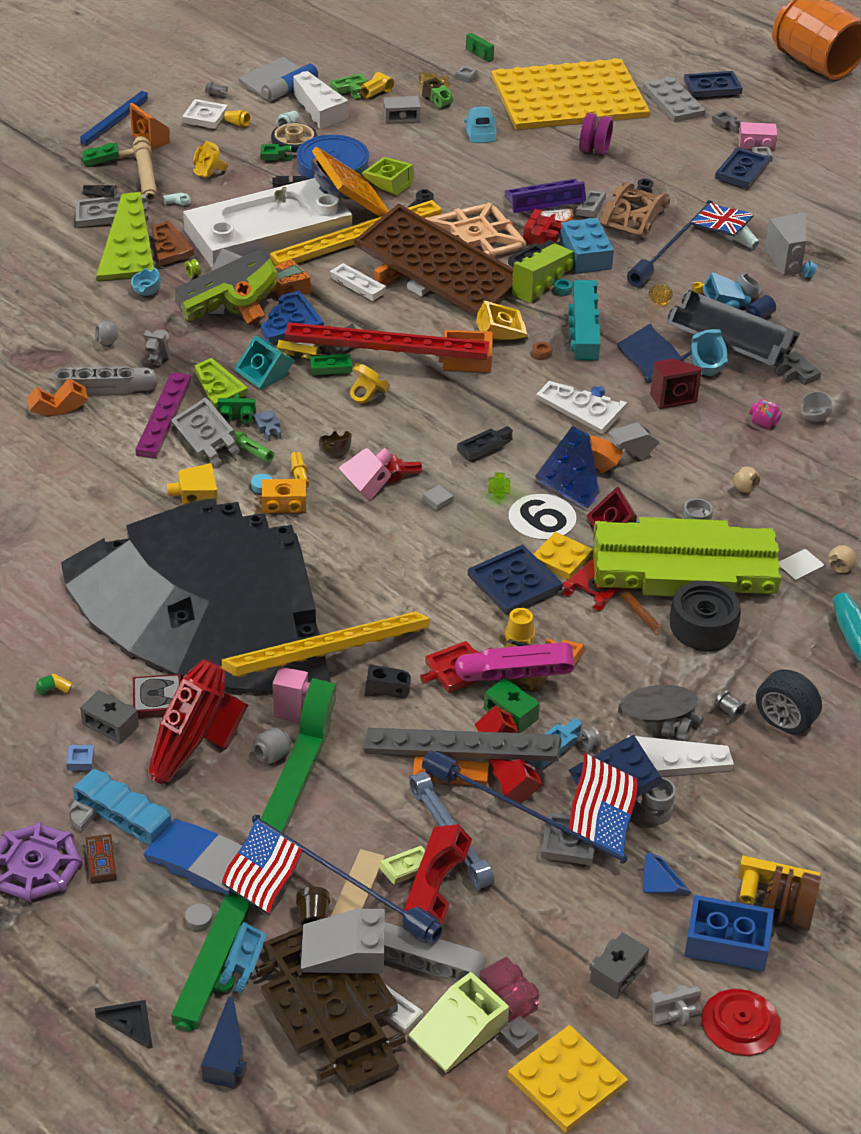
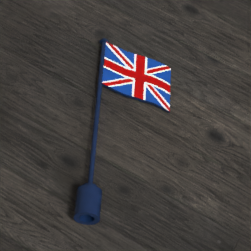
[627,200,754,287]

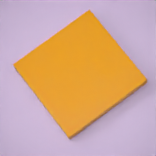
[312,147,389,217]

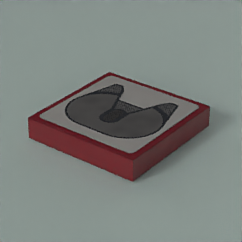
[133,674,181,717]

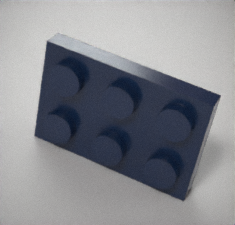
[684,71,743,98]
[715,147,770,188]

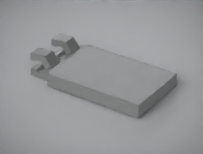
[76,194,149,228]
[171,398,240,467]

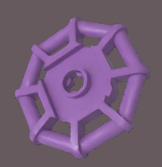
[0,822,83,902]

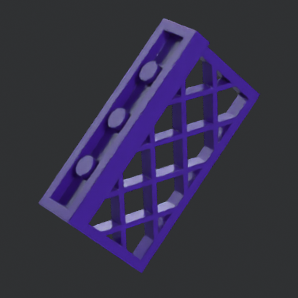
[505,179,586,213]

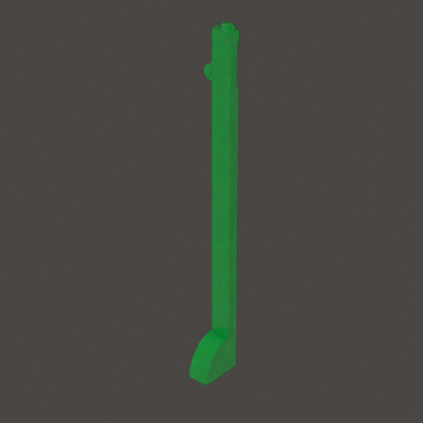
[171,678,336,1033]

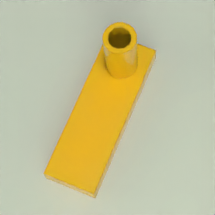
[738,855,820,904]

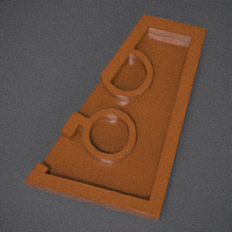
[152,221,194,266]

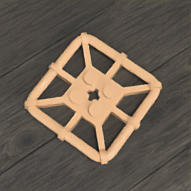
[425,202,526,258]

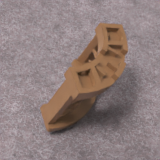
[600,182,670,239]

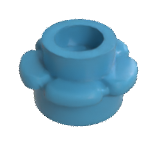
[801,260,817,278]

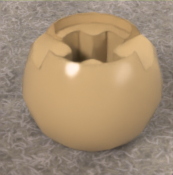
[733,466,760,493]
[828,545,857,573]

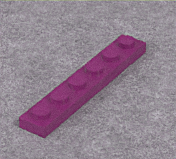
[135,372,191,459]

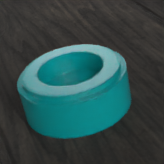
[553,279,573,296]

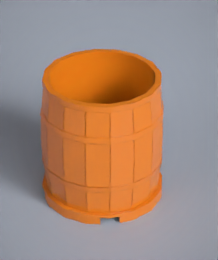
[772,0,861,80]

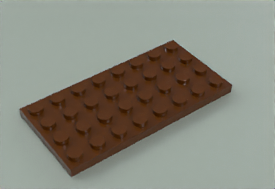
[354,204,513,317]

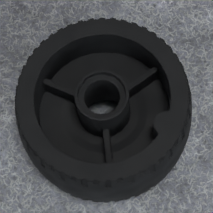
[670,581,741,650]

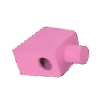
[339,448,393,501]

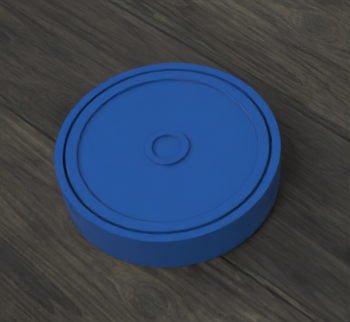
[297,135,369,179]

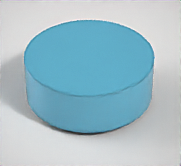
[251,474,272,494]

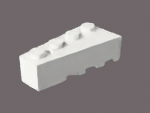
[293,71,348,129]

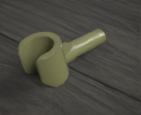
[274,187,287,203]

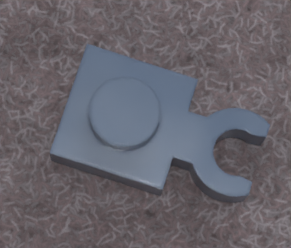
[253,410,281,442]

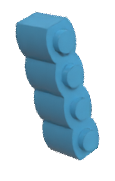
[73,769,171,845]

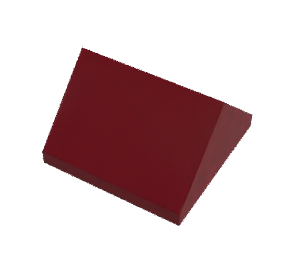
[586,486,637,528]

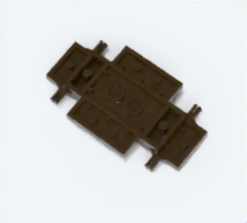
[255,926,406,1093]

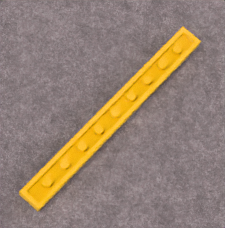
[270,200,442,266]
[222,611,430,677]

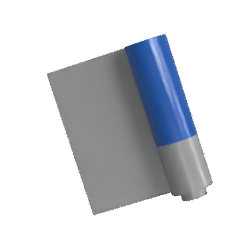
[238,56,318,102]

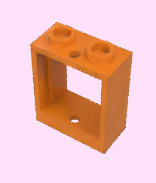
[439,330,493,372]

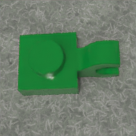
[260,144,292,161]

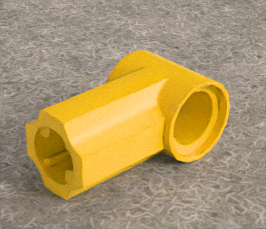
[360,72,395,99]

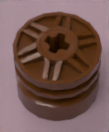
[764,866,821,930]

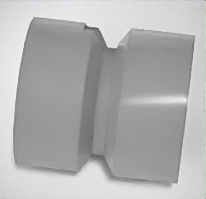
[683,498,713,520]
[640,777,676,824]

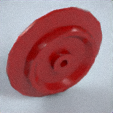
[702,988,780,1057]

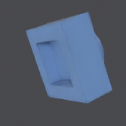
[66,745,95,770]

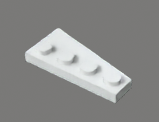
[536,381,628,435]
[627,735,734,776]

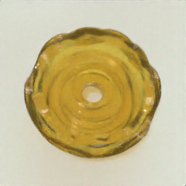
[649,284,673,305]

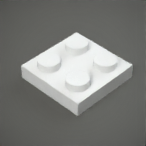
[182,99,228,129]

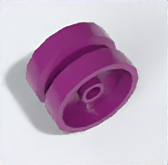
[579,112,614,156]

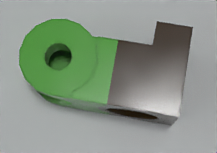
[422,77,453,108]

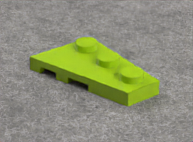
[195,358,248,409]

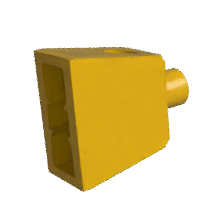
[166,463,218,505]

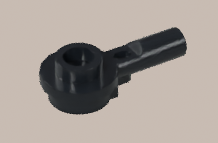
[407,189,434,208]

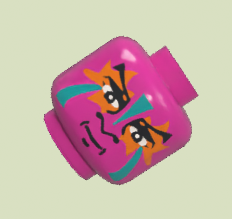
[749,399,782,429]

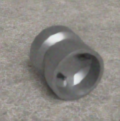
[661,717,692,741]

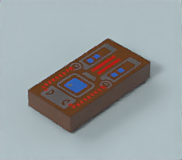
[85,834,117,883]

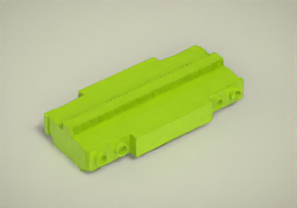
[593,517,782,596]

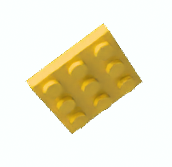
[508,1025,628,1133]

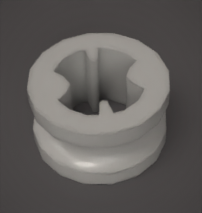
[580,726,602,751]

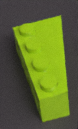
[512,243,574,303]

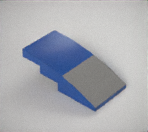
[143,819,242,895]

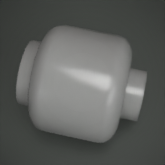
[253,727,291,764]

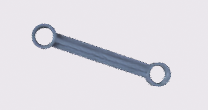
[409,772,494,890]

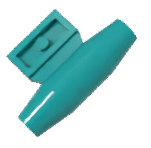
[833,593,861,663]

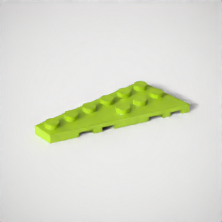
[96,192,154,281]

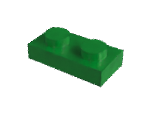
[466,33,494,62]
[82,142,120,167]
[310,354,352,375]

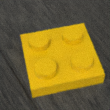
[533,532,593,580]

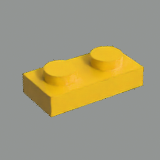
[277,340,322,360]

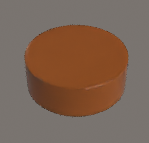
[532,342,553,360]

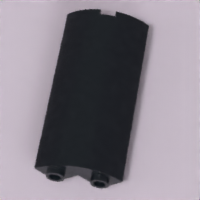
[667,290,800,366]

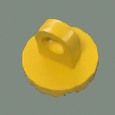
[193,141,229,178]
[350,363,390,404]

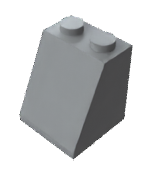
[765,213,806,275]

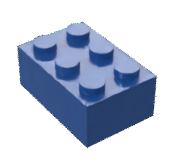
[684,895,774,971]

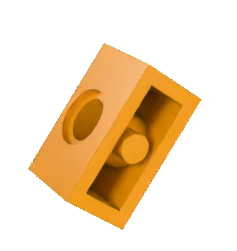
[262,479,306,513]

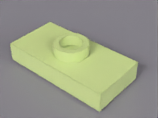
[379,846,425,885]

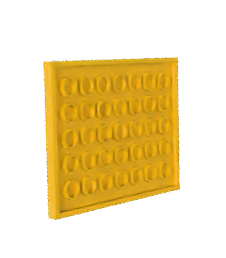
[491,58,650,130]

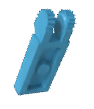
[219,922,267,993]

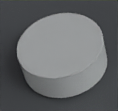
[185,904,212,931]

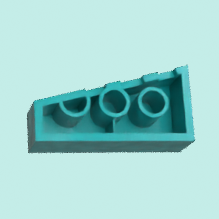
[568,280,600,360]

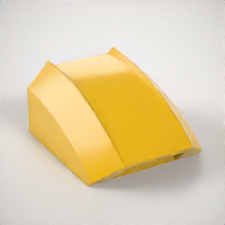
[476,300,529,341]

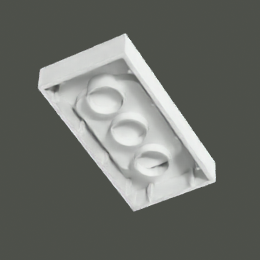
[183,178,352,267]

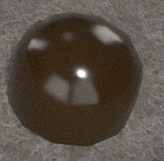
[319,431,352,457]

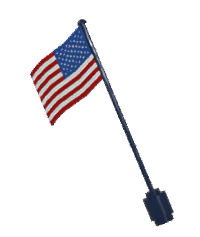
[422,750,638,864]
[222,814,444,944]

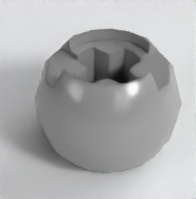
[95,320,118,346]

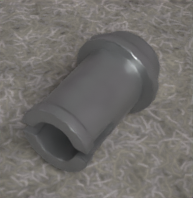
[205,82,228,98]

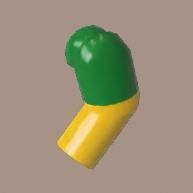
[36,674,73,695]

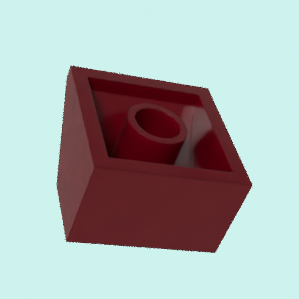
[650,359,702,409]

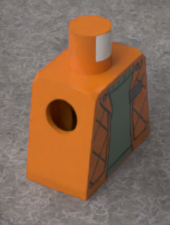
[270,259,311,298]

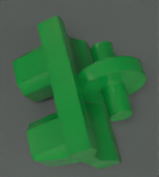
[217,393,256,423]

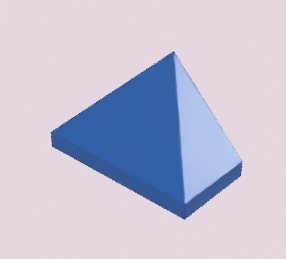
[643,852,691,896]

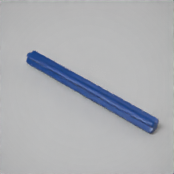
[80,91,148,145]

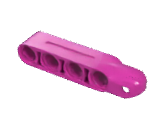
[455,643,575,682]

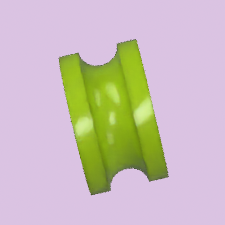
[184,259,201,278]

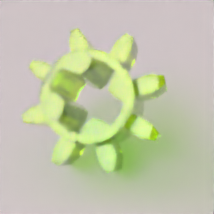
[488,472,510,499]

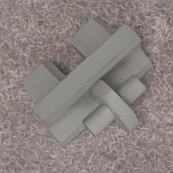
[144,330,171,366]
[651,984,702,1026]

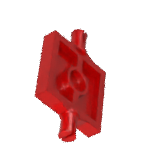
[420,641,492,693]

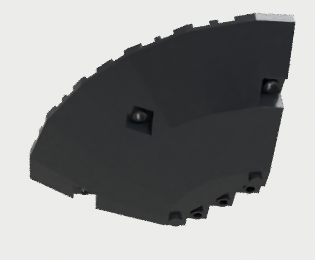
[61,498,331,696]

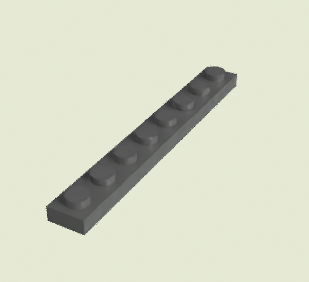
[363,727,562,762]

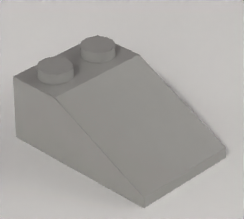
[301,909,385,973]

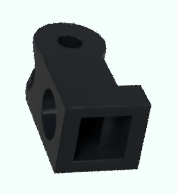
[364,664,411,698]

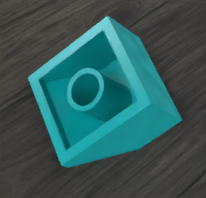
[234,335,295,389]

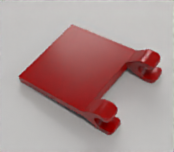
[562,558,621,612]

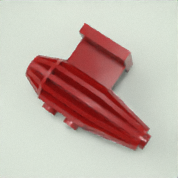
[148,659,249,784]

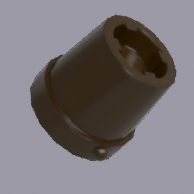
[296,886,331,926]

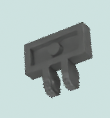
[775,351,821,385]

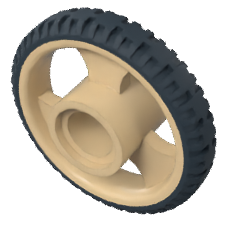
[271,123,317,153]

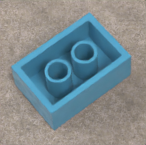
[560,218,614,273]

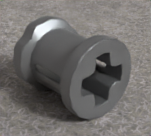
[714,690,746,721]

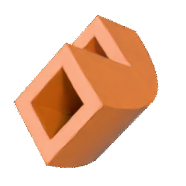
[27,378,88,415]
[560,435,624,473]

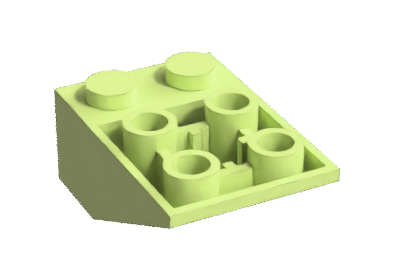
[409,972,509,1073]

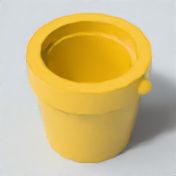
[505,608,535,645]

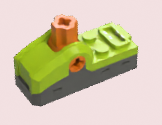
[175,248,278,326]

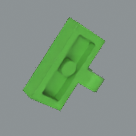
[330,73,368,100]

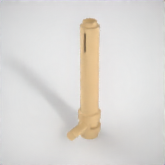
[117,136,157,202]

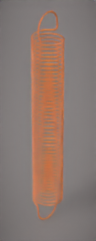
[620,589,661,634]

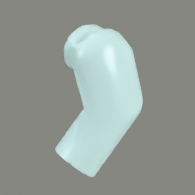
[163,193,191,206]

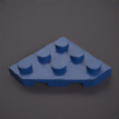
[261,290,324,343]

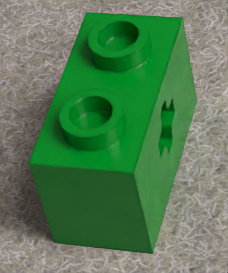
[484,678,540,733]

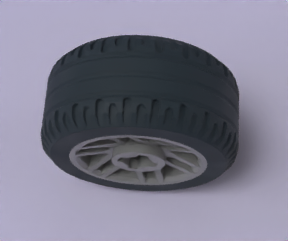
[756,669,822,734]

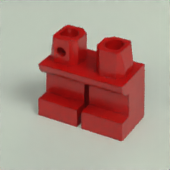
[523,209,564,245]

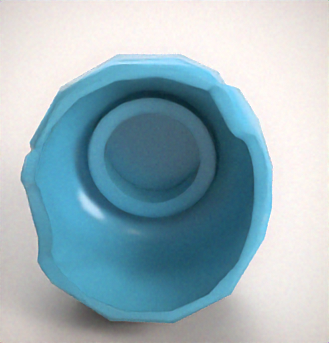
[131,268,161,296]

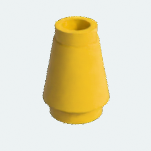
[224,110,251,128]

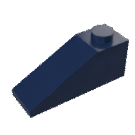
[201,997,247,1089]

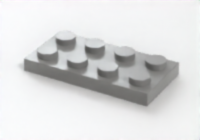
[642,77,705,122]

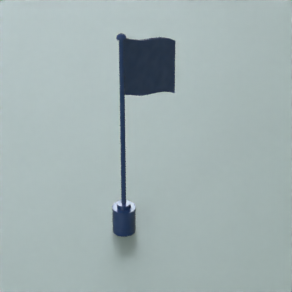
[618,295,776,383]

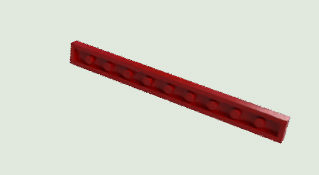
[285,323,490,360]

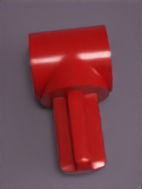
[384,454,422,483]

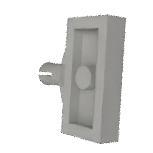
[572,190,606,218]

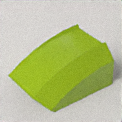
[361,157,415,197]

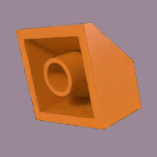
[129,103,170,150]

